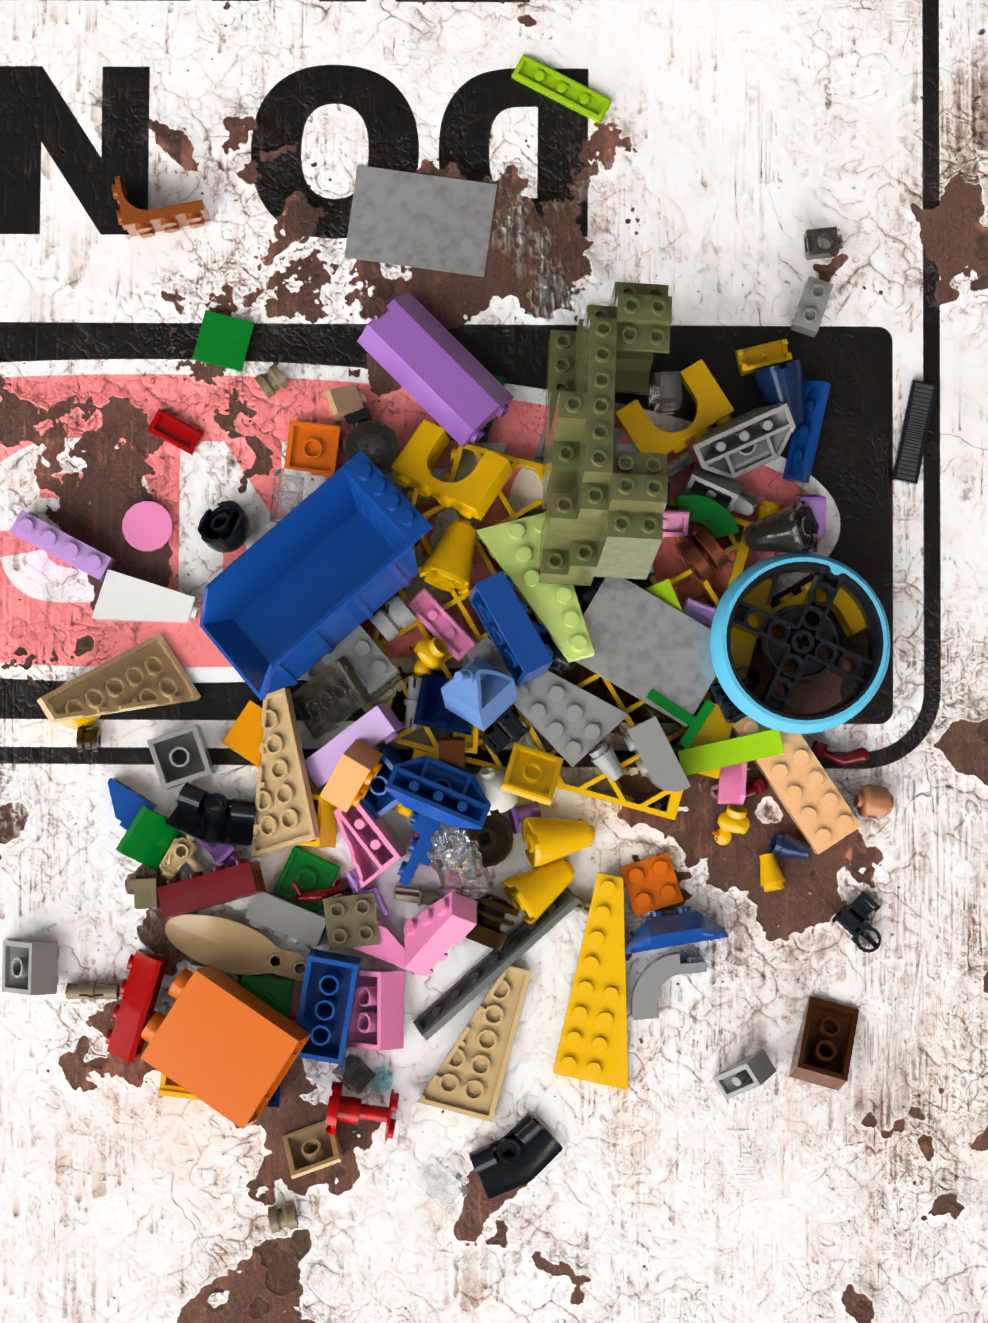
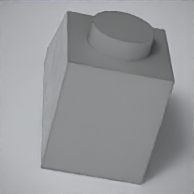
[713,1049,777,1100]

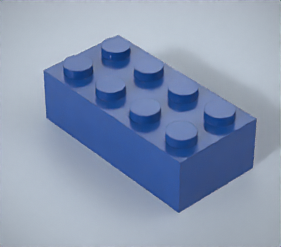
[468,571,553,687]
[296,949,362,1065]

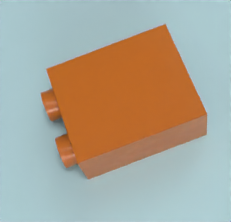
[140,965,311,1129]

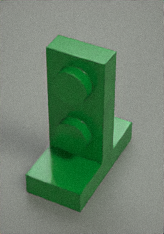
[646,689,715,749]

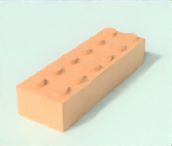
[732,711,862,854]

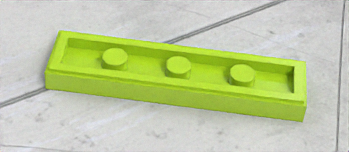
[511,54,612,124]
[677,729,785,775]

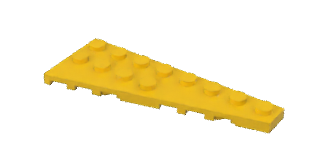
[553,872,628,1090]

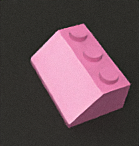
[347,969,404,1051]

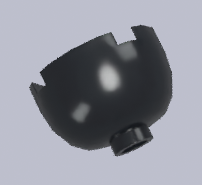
[198,501,251,553]

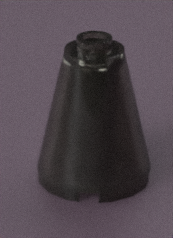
[743,501,818,553]

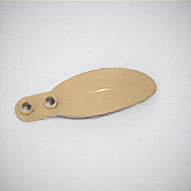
[165,914,307,981]

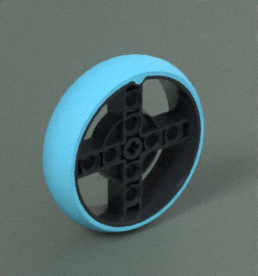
[710,552,891,734]

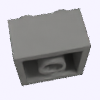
[147,724,215,790]

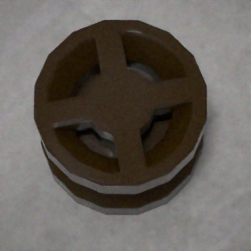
[76,727,101,753]

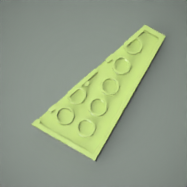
[476,512,595,663]

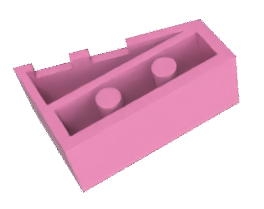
[334,801,407,888]
[403,892,477,977]

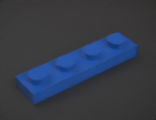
[782,380,831,483]

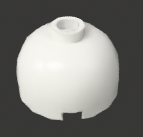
[474,767,518,815]

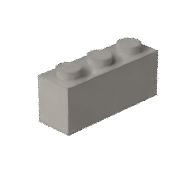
[245,891,326,950]

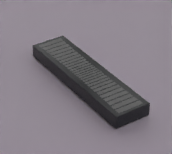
[891,380,938,485]

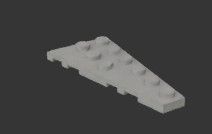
[467,637,629,767]

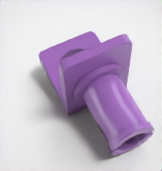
[507,801,541,834]
[196,839,242,867]
[344,868,390,916]

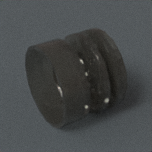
[345,420,400,476]

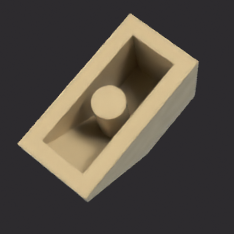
[324,384,368,423]

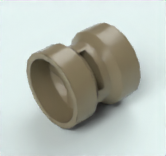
[255,364,290,398]
[268,1202,298,1233]

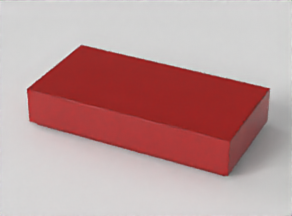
[147,409,205,456]

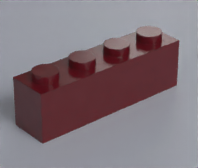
[156,858,266,918]

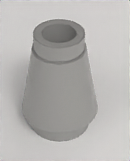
[589,742,625,781]

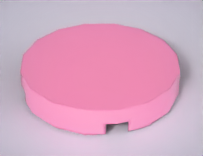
[122,501,174,552]

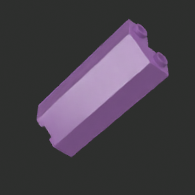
[357,292,514,447]

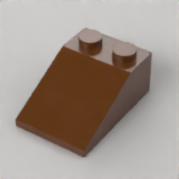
[789,996,859,1091]

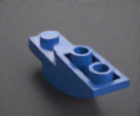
[397,811,441,886]

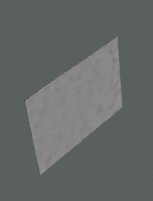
[344,165,497,277]
[576,577,734,727]

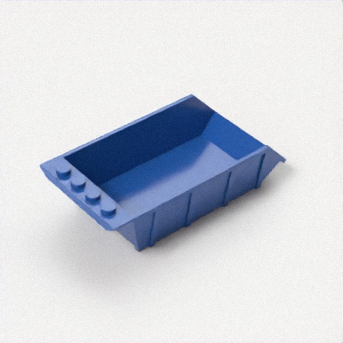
[199,450,433,700]

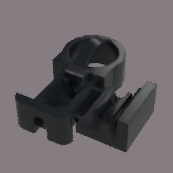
[707,666,760,723]
[480,705,530,755]
[832,890,881,953]

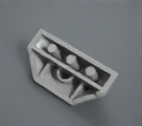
[692,402,796,479]

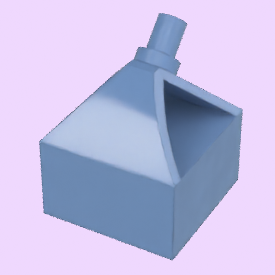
[441,656,518,732]

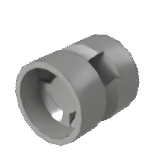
[370,594,417,643]

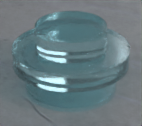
[367,1066,393,1092]

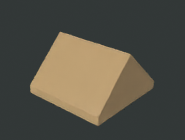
[282,1120,344,1179]

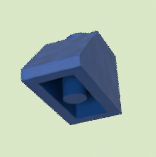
[107,778,157,830]

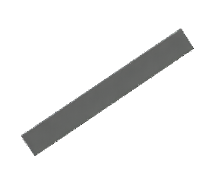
[413,887,581,1040]

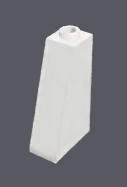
[92,569,200,623]

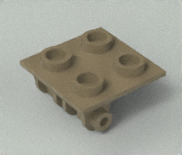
[323,893,380,950]

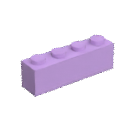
[9,509,116,582]
[305,702,404,789]

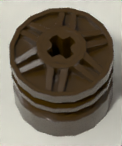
[465,890,519,951]

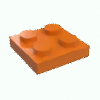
[284,420,341,477]
[619,852,684,916]

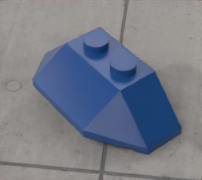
[385,755,491,829]
[625,906,728,954]

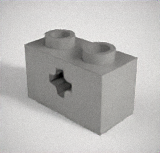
[790,276,834,338]

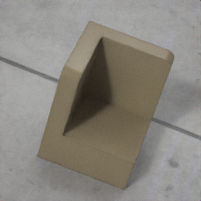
[130,877,161,909]

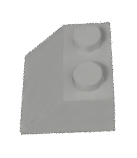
[2,940,59,995]

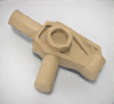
[159,834,207,880]

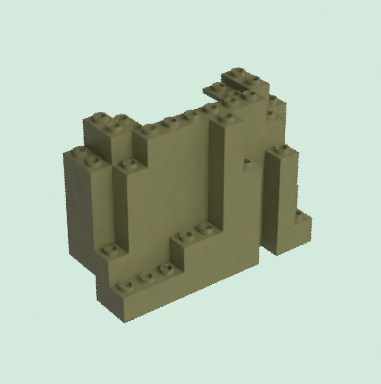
[539,282,672,586]

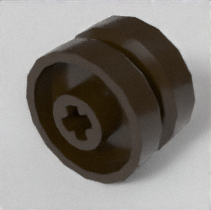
[457,811,513,868]

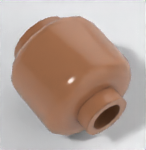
[853,784,894,820]

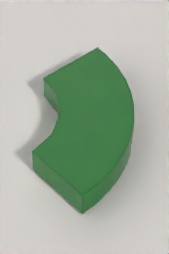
[676,494,740,539]

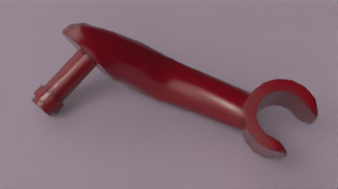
[811,741,870,765]
[710,778,768,799]
[291,878,352,902]

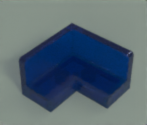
[413,673,473,736]

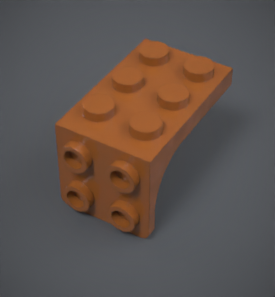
[111,176,210,238]

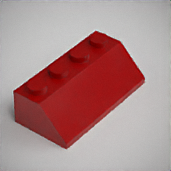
[105,950,169,1063]

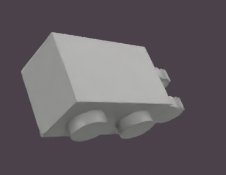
[683,463,758,516]

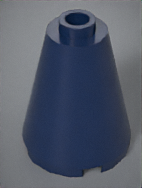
[752,359,804,430]

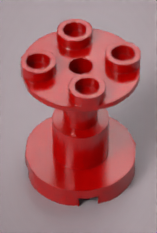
[325,1081,399,1141]

